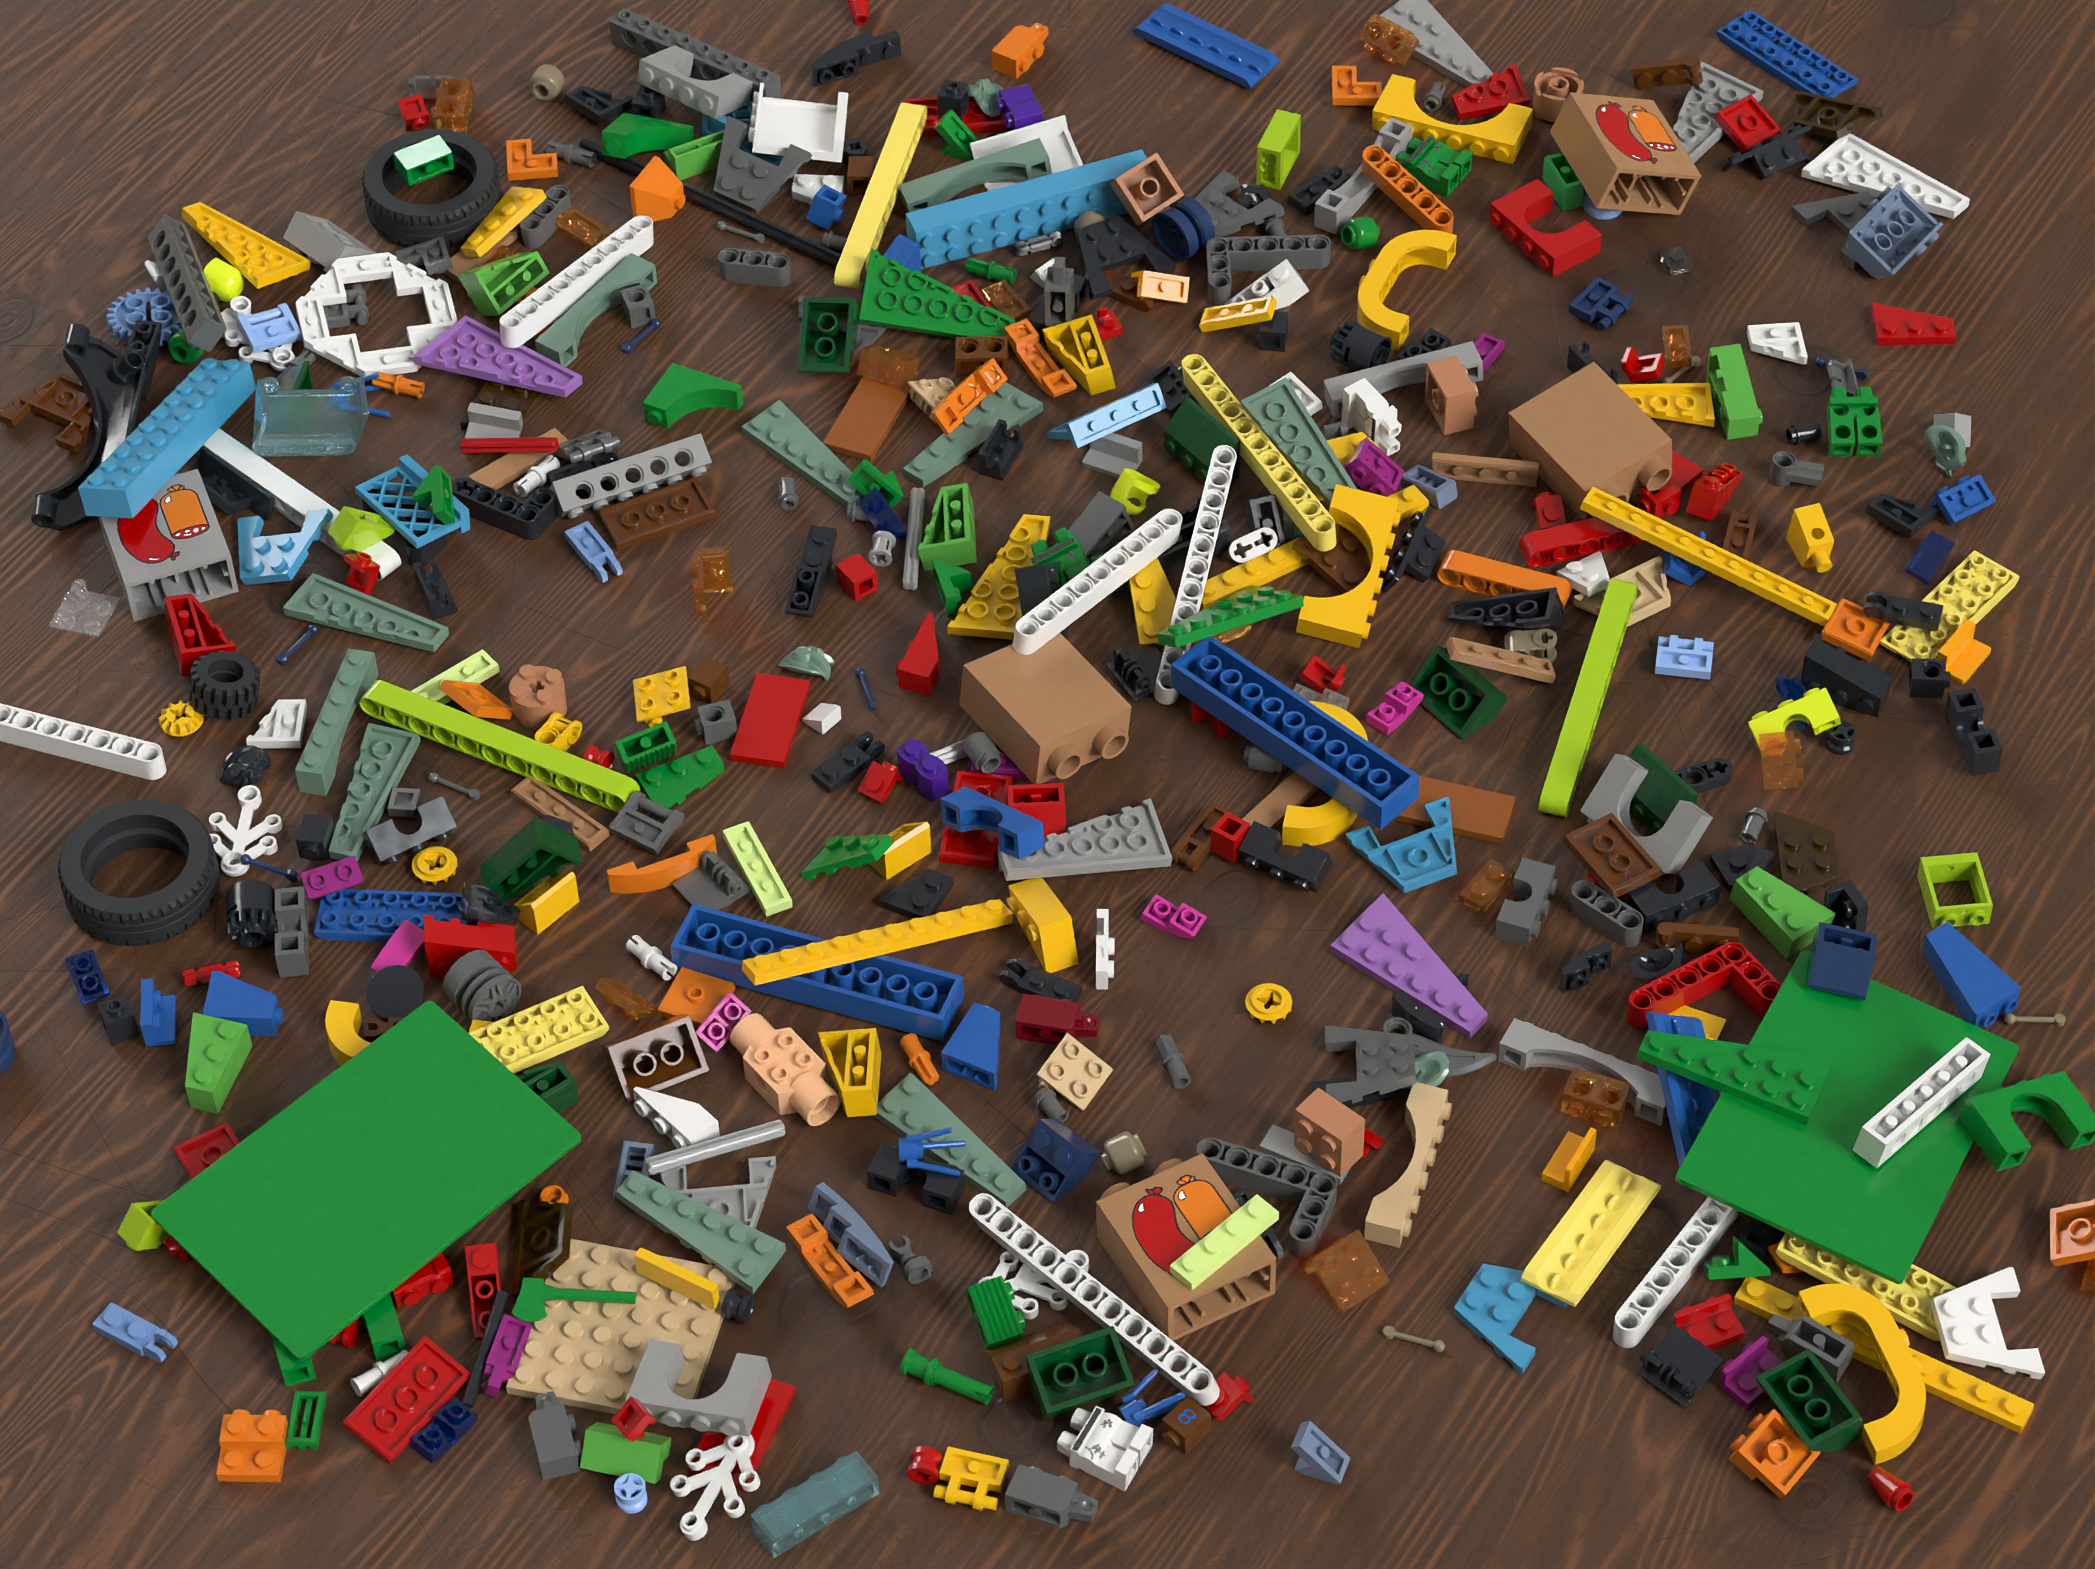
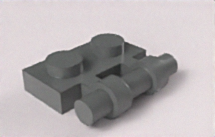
[323,284,369,329]
[556,429,621,463]

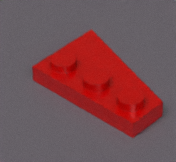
[1451,63,1530,120]
[1871,303,1956,346]

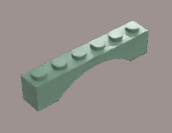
[898,138,1052,213]
[535,253,657,367]
[295,648,379,796]

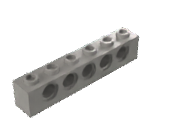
[550,433,712,519]

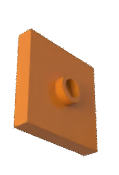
[1821,598,1890,661]
[439,680,513,720]
[657,967,735,1028]

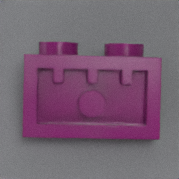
[1343,437,1404,497]
[300,856,363,900]
[1719,1336,1783,1411]

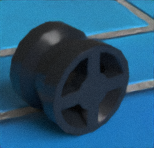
[843,138,868,167]
[1826,720,1856,755]
[721,1288,755,1324]

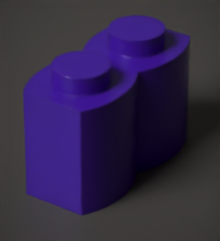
[996,84,1043,131]
[897,738,949,802]

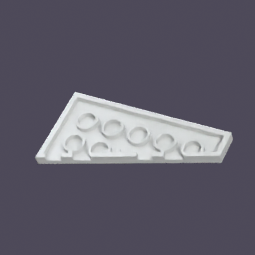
[1801,133,1970,219]

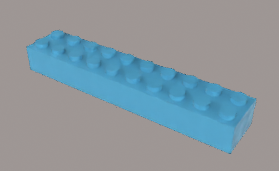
[906,149,1147,269]
[78,358,256,518]

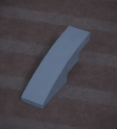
[807,1182,894,1287]

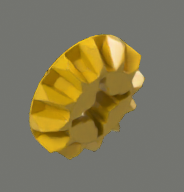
[159,699,204,736]
[412,846,458,885]
[1245,983,1292,1024]

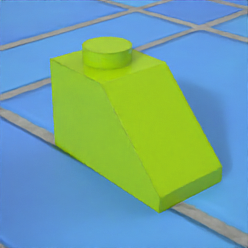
[328,506,395,552]
[117,1200,167,1251]

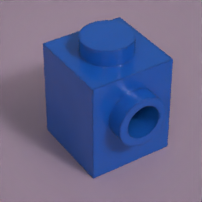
[806,184,846,230]

